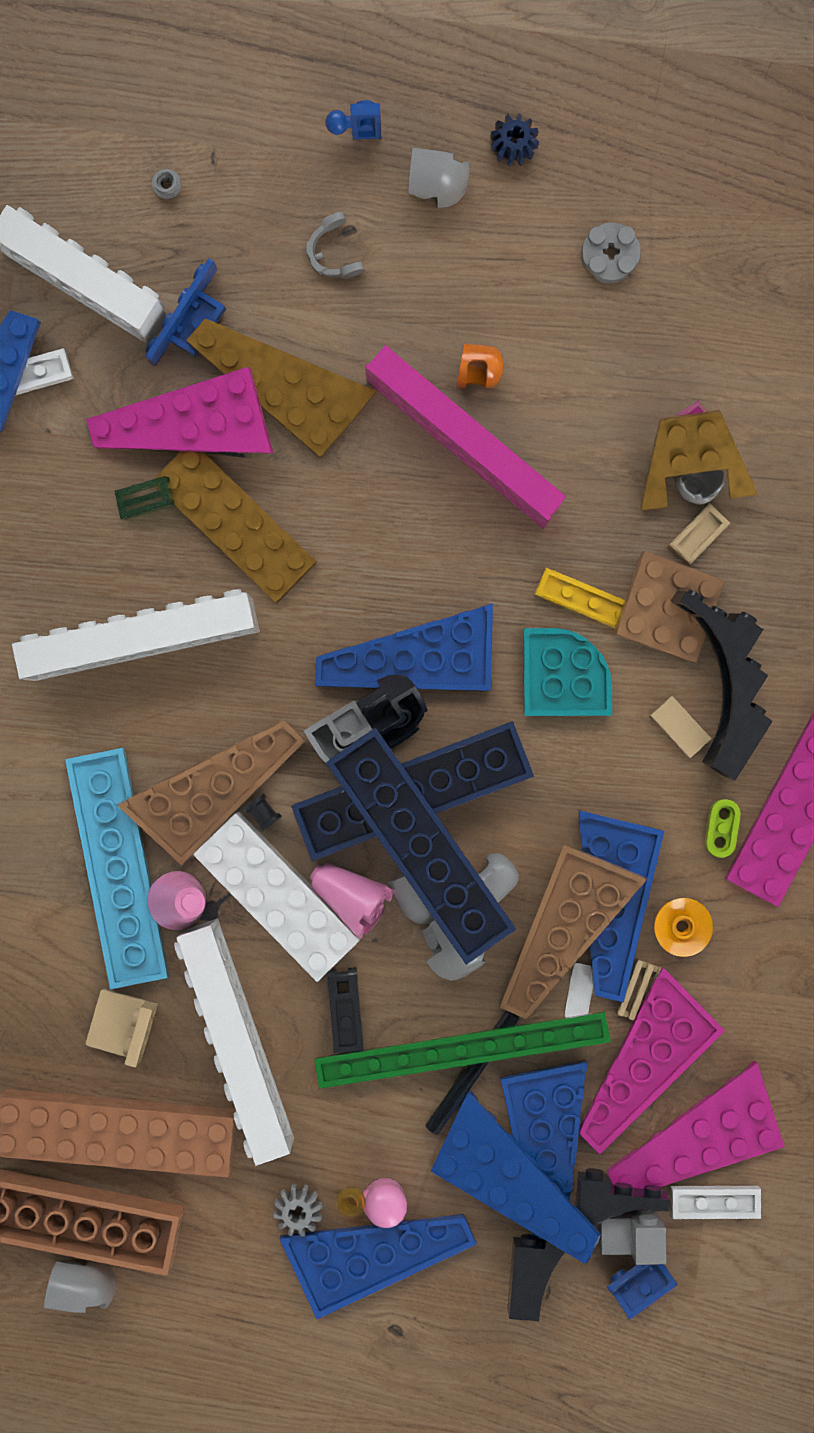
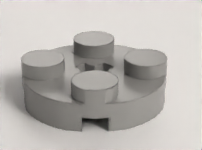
[581,223,640,284]

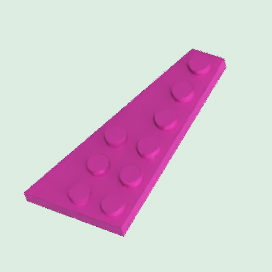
[86,367,274,454]
[579,966,725,1155]

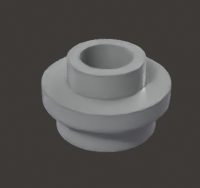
[152,169,181,199]

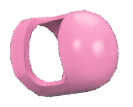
[361,1178,407,1228]

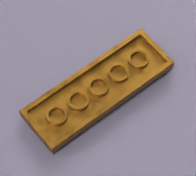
[151,451,317,604]

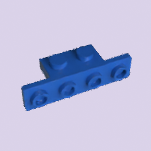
[146,258,226,366]

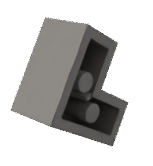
[598,1209,666,1265]

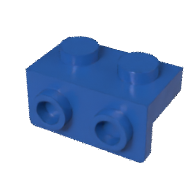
[607,1261,678,1320]

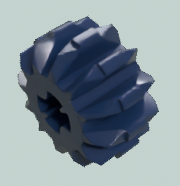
[490,113,539,167]

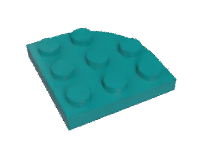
[523,628,612,716]

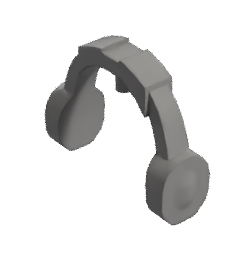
[306,212,365,279]

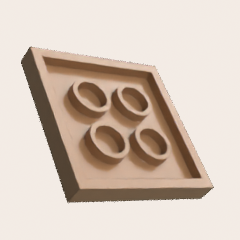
[613,551,724,663]

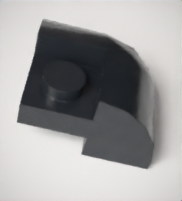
[356,674,428,749]

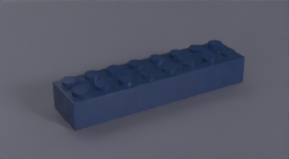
[291,721,534,861]
[325,728,517,965]

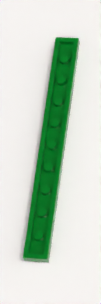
[314,1011,611,1089]

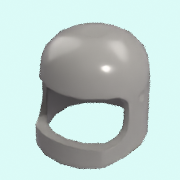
[478,853,519,903]

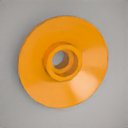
[654,898,713,957]

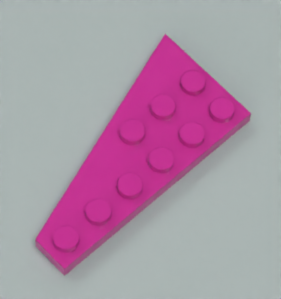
[607,1061,784,1189]

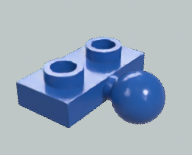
[325,100,382,140]

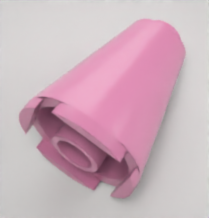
[310,863,394,939]
[147,871,206,930]

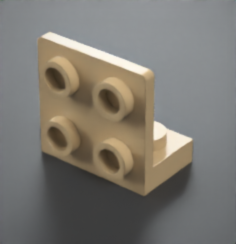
[86,989,158,1068]

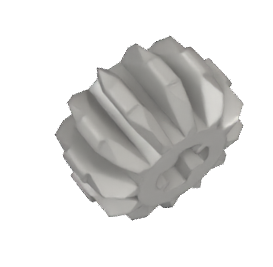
[273,1184,323,1237]

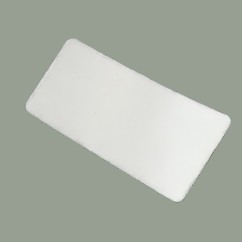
[564,963,593,1017]

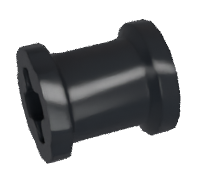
[244,793,282,832]

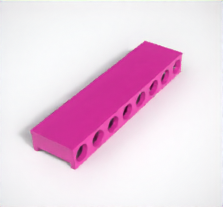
[365,345,566,529]

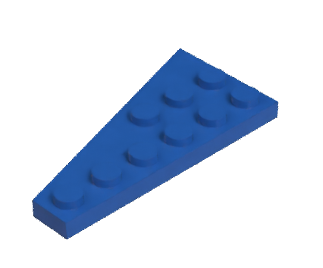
[500,1060,587,1239]
[280,1214,477,1319]

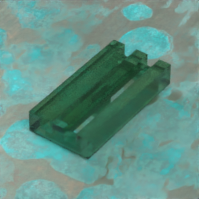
[115,476,175,520]

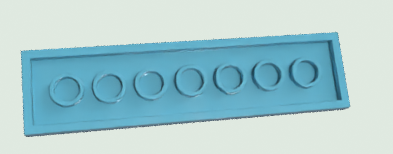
[65,748,169,989]

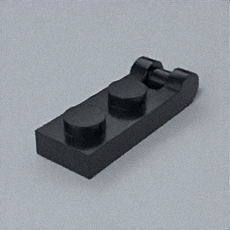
[327,967,364,1053]

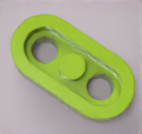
[704,799,741,858]

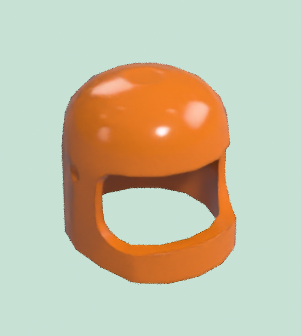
[457,344,504,390]

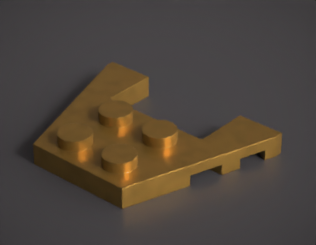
[641,410,757,510]

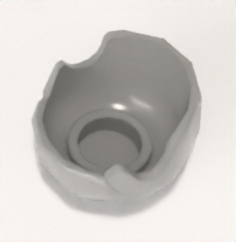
[676,470,725,505]

